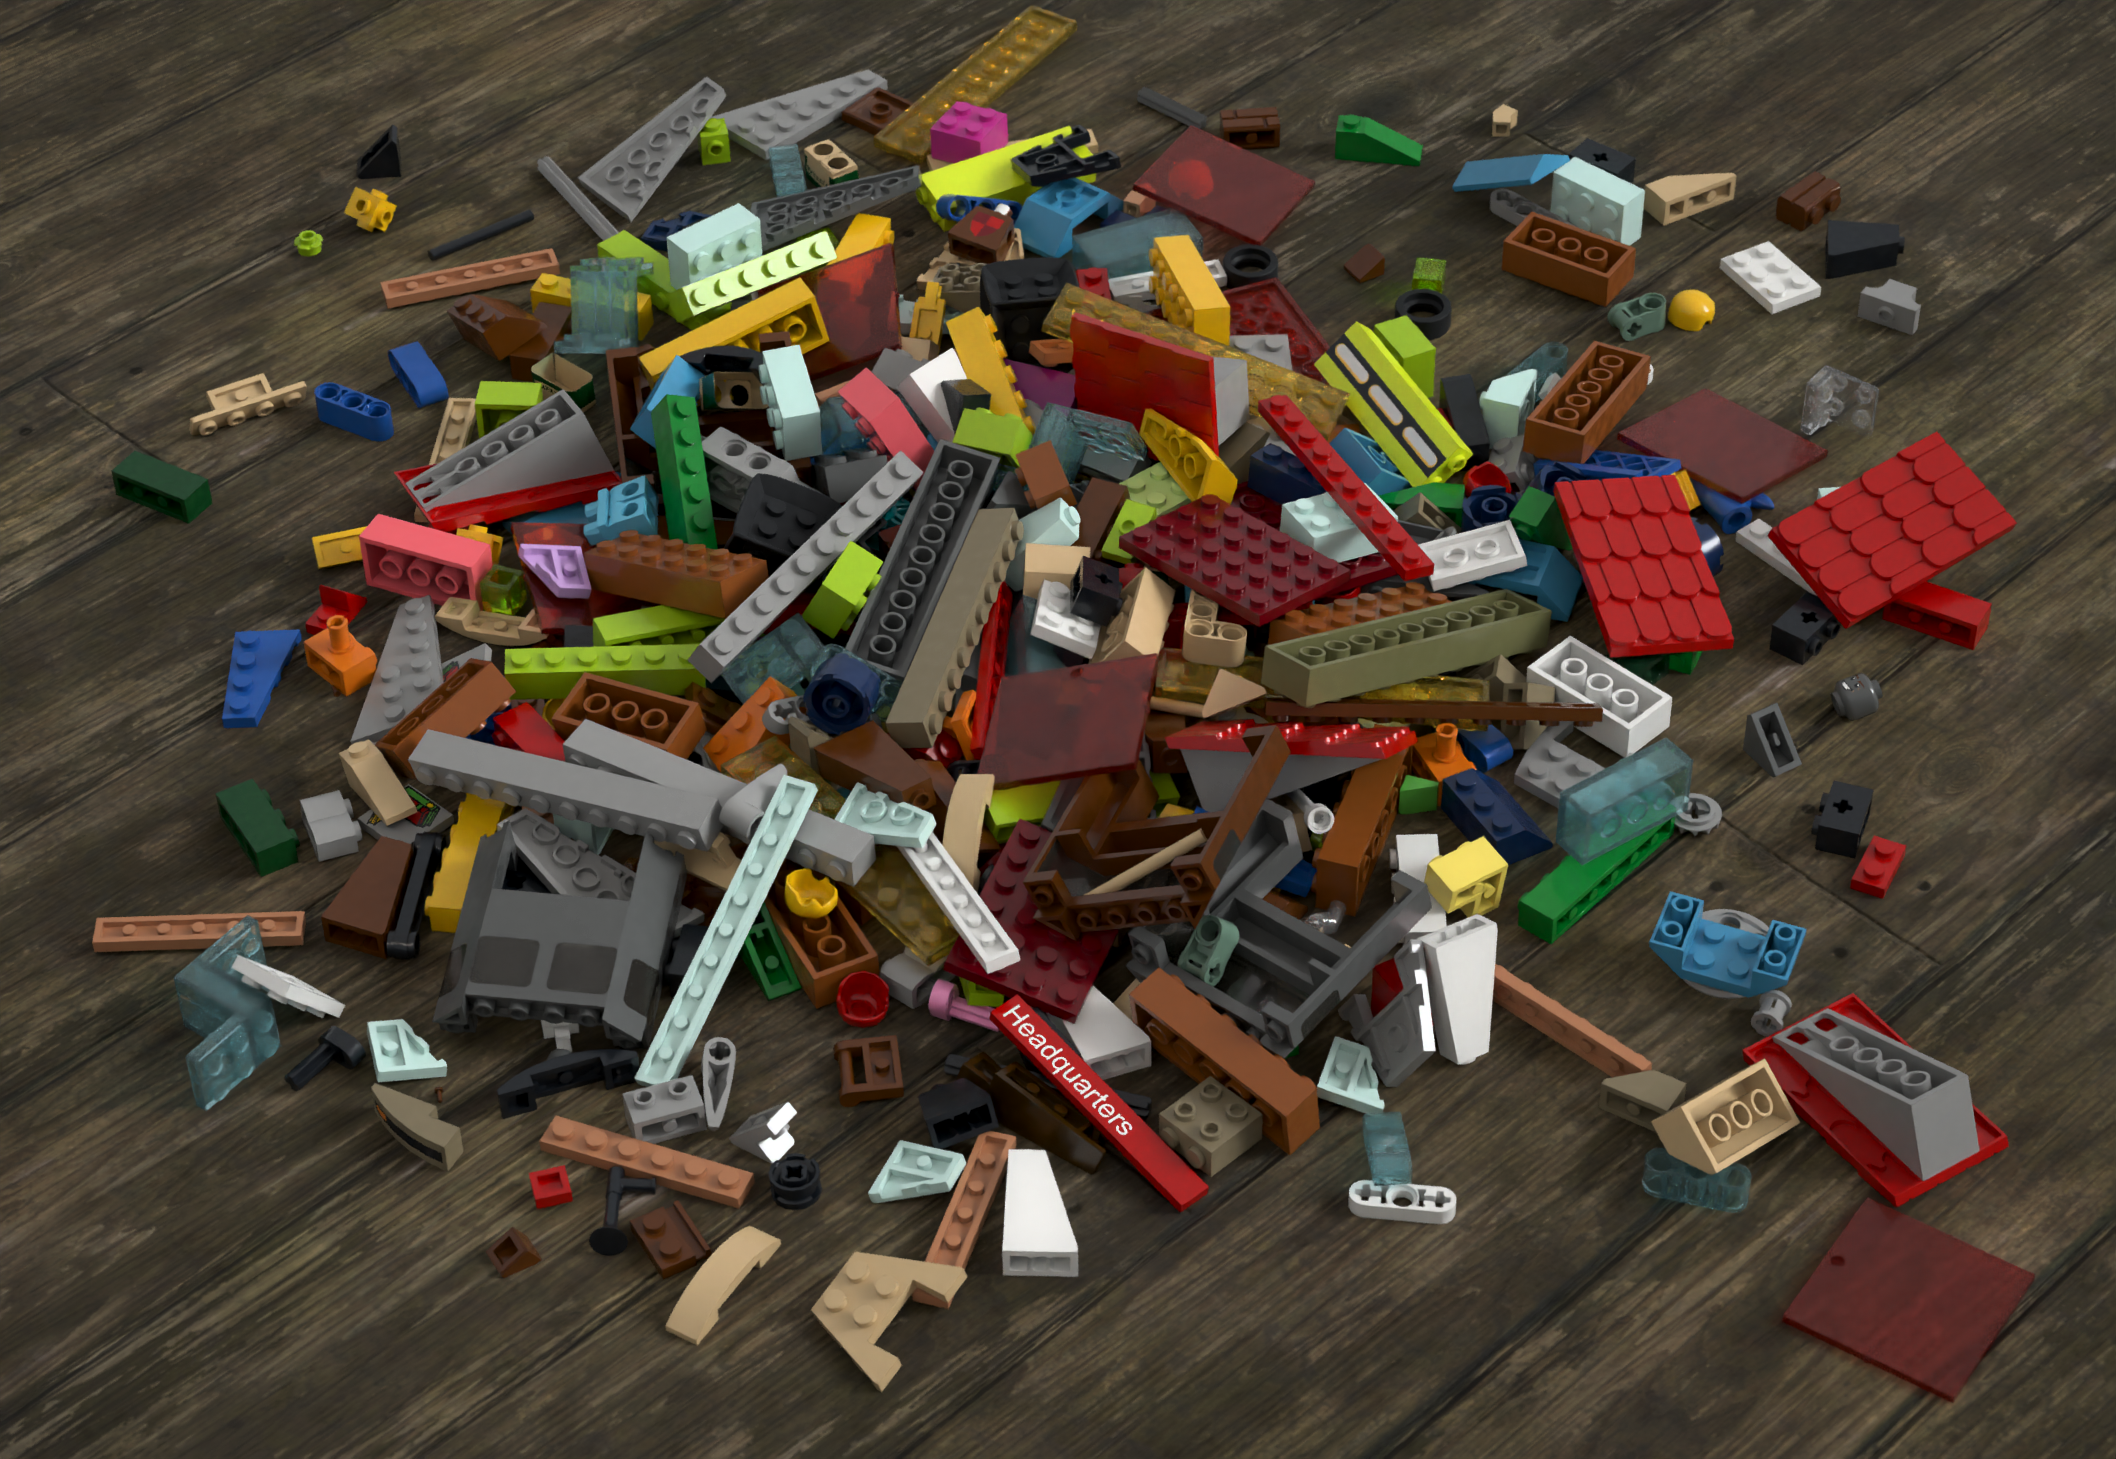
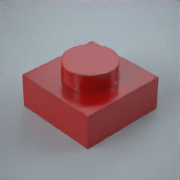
[529,1165,573,1209]

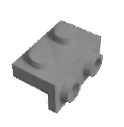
[1488,434,1540,491]

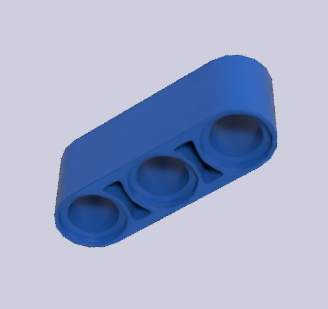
[936,194,1022,224]
[388,341,449,408]
[314,382,394,442]
[1448,697,1513,773]

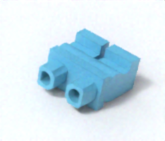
[584,475,659,546]

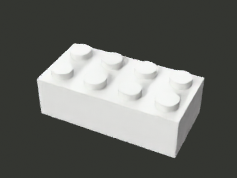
[1526,636,1672,757]

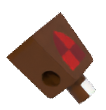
[948,204,1015,264]

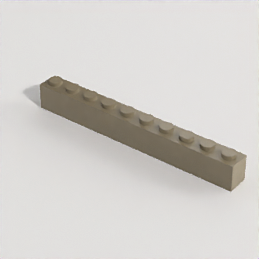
[886,508,1024,748]

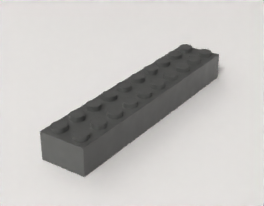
[843,439,1000,702]

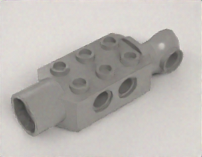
[701,427,823,513]

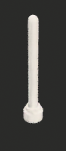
[1286,789,1334,834]

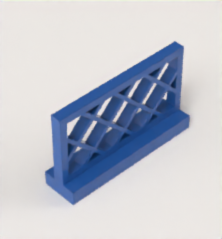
[1533,450,1681,481]

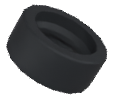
[1222,244,1278,295]
[1395,289,1451,340]

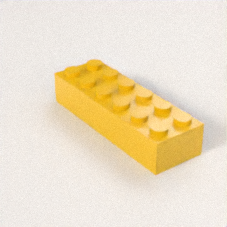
[1149,235,1230,358]
[638,278,830,407]

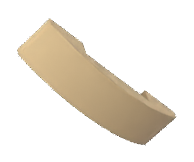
[435,597,561,646]
[942,774,995,894]
[666,1226,781,1345]

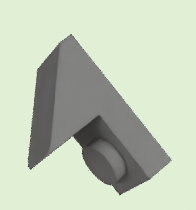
[729,1102,797,1164]

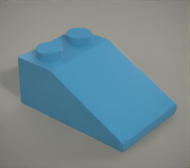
[1329,427,1412,496]

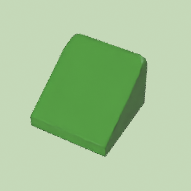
[1398,775,1439,815]

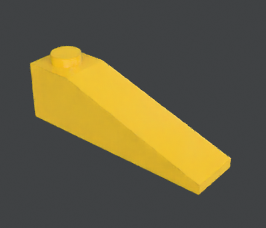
[1139,408,1238,504]

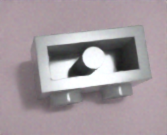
[622,1075,707,1144]

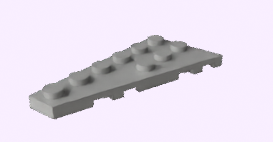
[710,70,888,160]
[578,77,726,222]
[350,595,444,744]
[497,808,705,939]

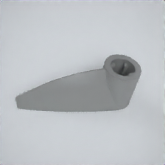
[719,763,787,840]
[701,1037,736,1131]

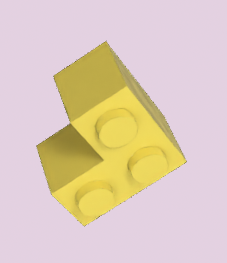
[1424,836,1508,918]

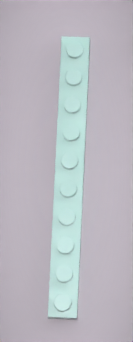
[634,775,818,1087]

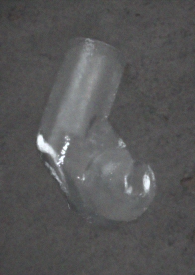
[1302,901,1346,935]

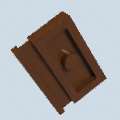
[630,1200,711,1279]

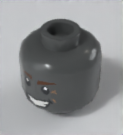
[1830,673,1883,721]

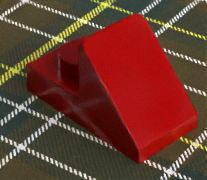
[305,584,367,635]

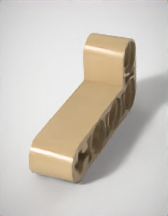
[1182,589,1247,667]

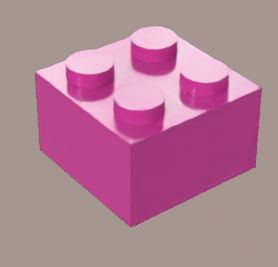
[930,101,1008,164]

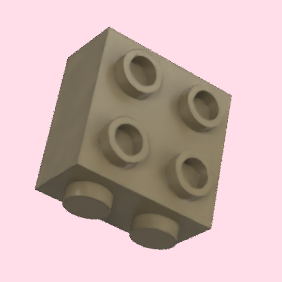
[1159,1076,1263,1177]

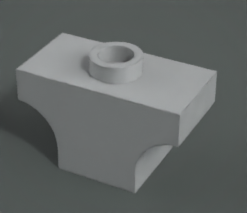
[1858,279,1921,335]

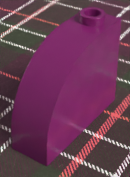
[1004,359,1078,422]

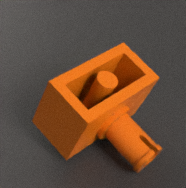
[304,615,377,697]
[1412,722,1477,806]

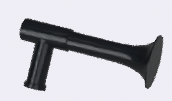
[589,1166,656,1256]

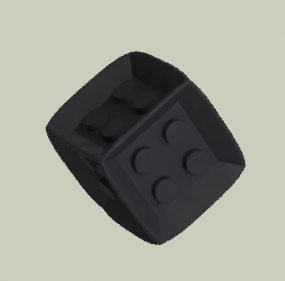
[980,257,1082,373]
[724,473,842,593]

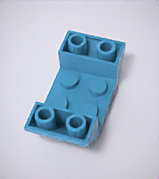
[1014,178,1124,258]
[1468,539,1583,622]
[1649,891,1807,998]

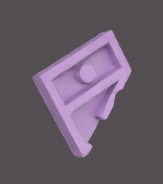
[518,544,591,599]

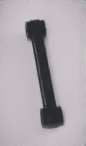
[387,832,447,960]

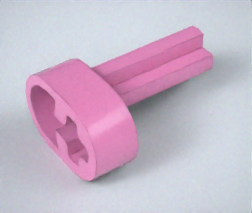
[928,979,999,1032]

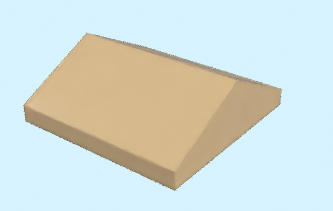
[1022,543,1090,609]

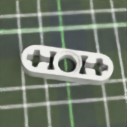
[1348,1180,1456,1224]

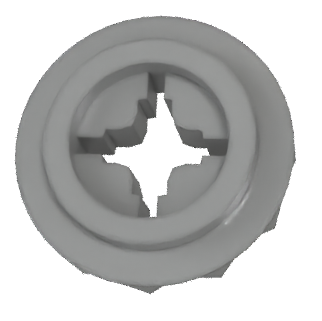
[1669,793,1722,836]

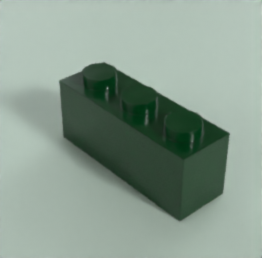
[111,451,212,524]
[215,778,300,877]

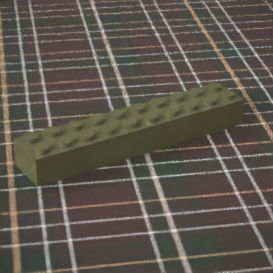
[1261,589,1552,708]

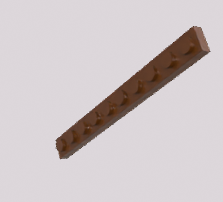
[1263,697,1603,727]

